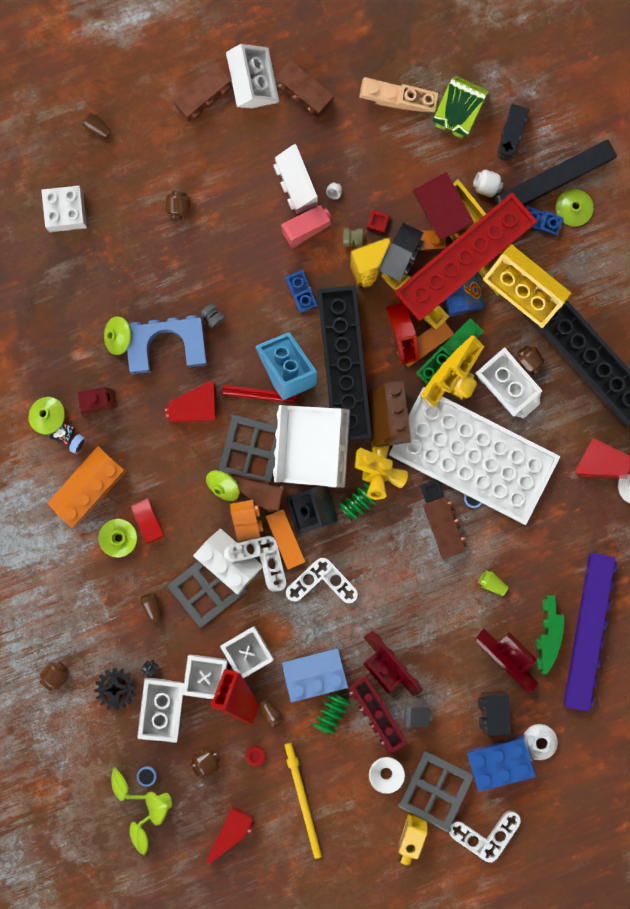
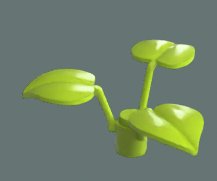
[111,767,172,855]

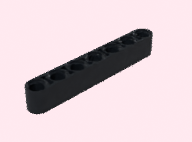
[493,139,617,206]

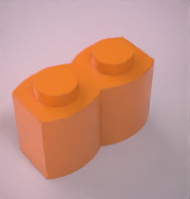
[230,500,263,542]

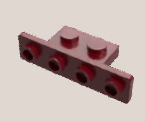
[475,629,538,694]
[363,631,423,696]

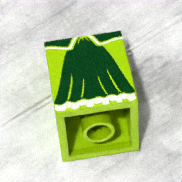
[432,76,489,138]

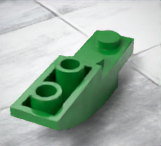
[416,318,484,384]
[536,595,564,674]

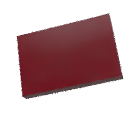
[412,172,474,241]

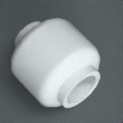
[473,170,503,197]

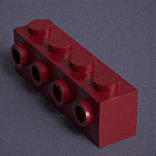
[348,674,408,753]

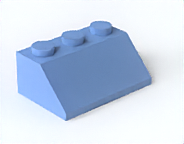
[282,648,348,702]

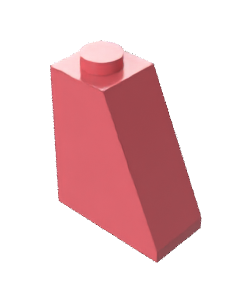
[281,205,332,249]

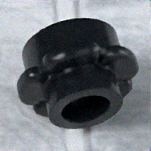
[141,660,158,678]

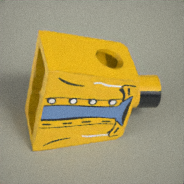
[399,813,427,865]

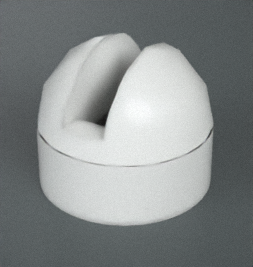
[326,182,342,199]

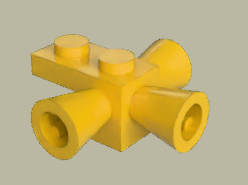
[355,443,408,500]

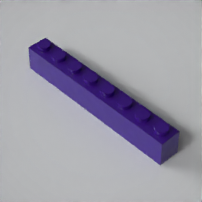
[563,553,617,711]

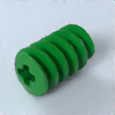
[339,483,382,523]
[312,692,351,735]

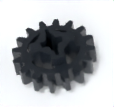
[94,667,137,711]

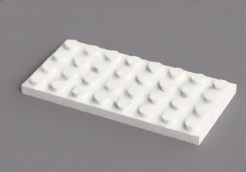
[389,387,560,525]

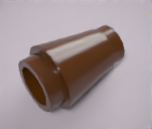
[82,113,112,139]
[140,593,162,623]
[258,699,284,729]

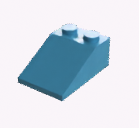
[256,332,317,400]

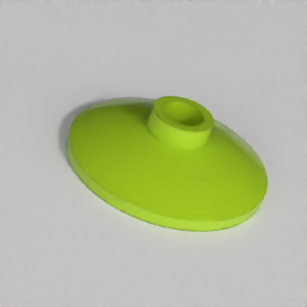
[555,189,593,227]
[104,317,131,355]
[29,397,65,435]
[206,470,240,501]
[98,519,137,557]

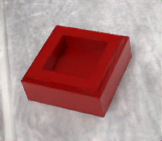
[366,210,390,234]

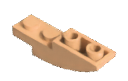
[359,77,438,112]

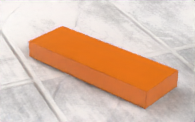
[397,321,454,368]
[265,509,305,569]

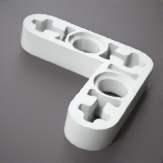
[224,536,286,592]
[286,558,358,603]
[449,810,520,862]

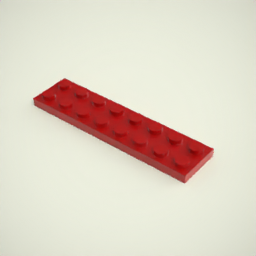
[394,193,537,322]

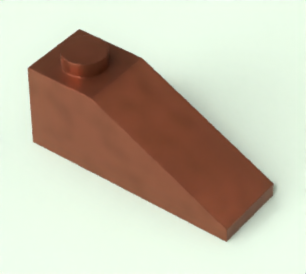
[228,472,284,512]

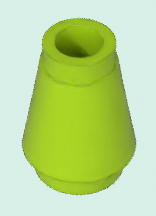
[478,570,508,596]

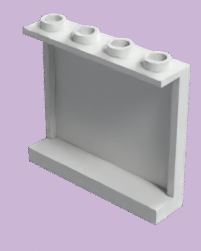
[273,405,350,487]

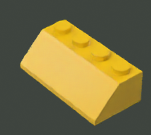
[350,238,390,288]
[482,244,571,328]

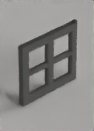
[218,415,278,482]
[167,561,248,628]
[398,751,474,832]

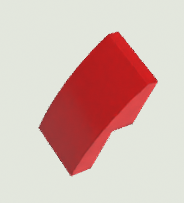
[131,498,165,544]

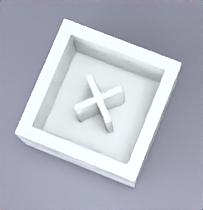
[42,186,87,232]
[220,626,274,678]
[183,654,228,699]

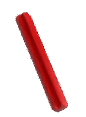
[222,385,297,404]

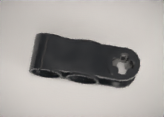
[497,103,530,160]

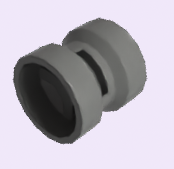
[199,302,226,329]

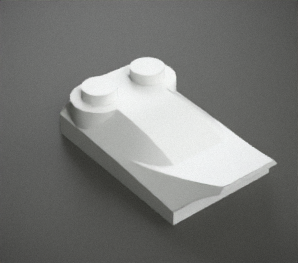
[475,348,542,419]

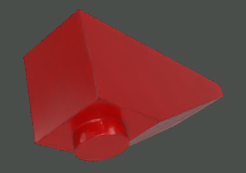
[206,806,255,864]

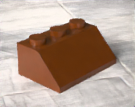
[367,381,411,447]

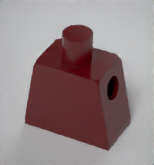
[78,387,117,415]

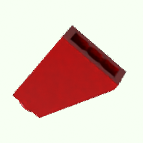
[386,303,420,364]
[165,381,216,423]
[575,438,630,479]
[211,669,259,725]

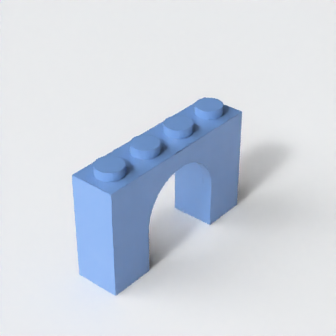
[127,315,207,374]

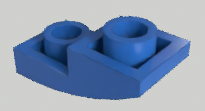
[524,205,563,236]
[285,270,317,313]

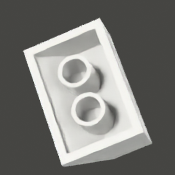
[226,44,279,108]
[273,144,318,214]
[193,528,262,595]
[138,677,184,742]

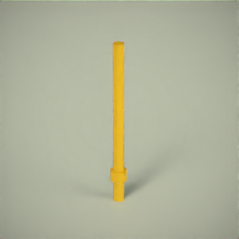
[284,743,322,859]

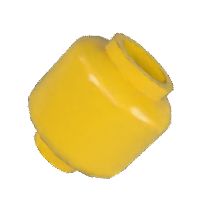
[451,372,477,400]

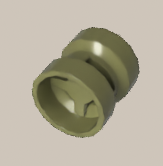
[343,228,363,248]

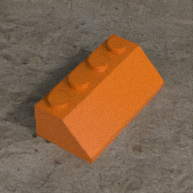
[47,446,127,528]

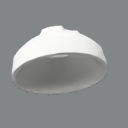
[524,724,558,760]
[369,757,405,793]

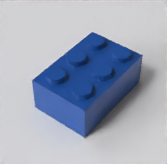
[467,735,537,792]

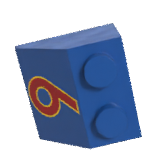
[444,274,485,316]

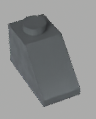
[404,703,433,727]

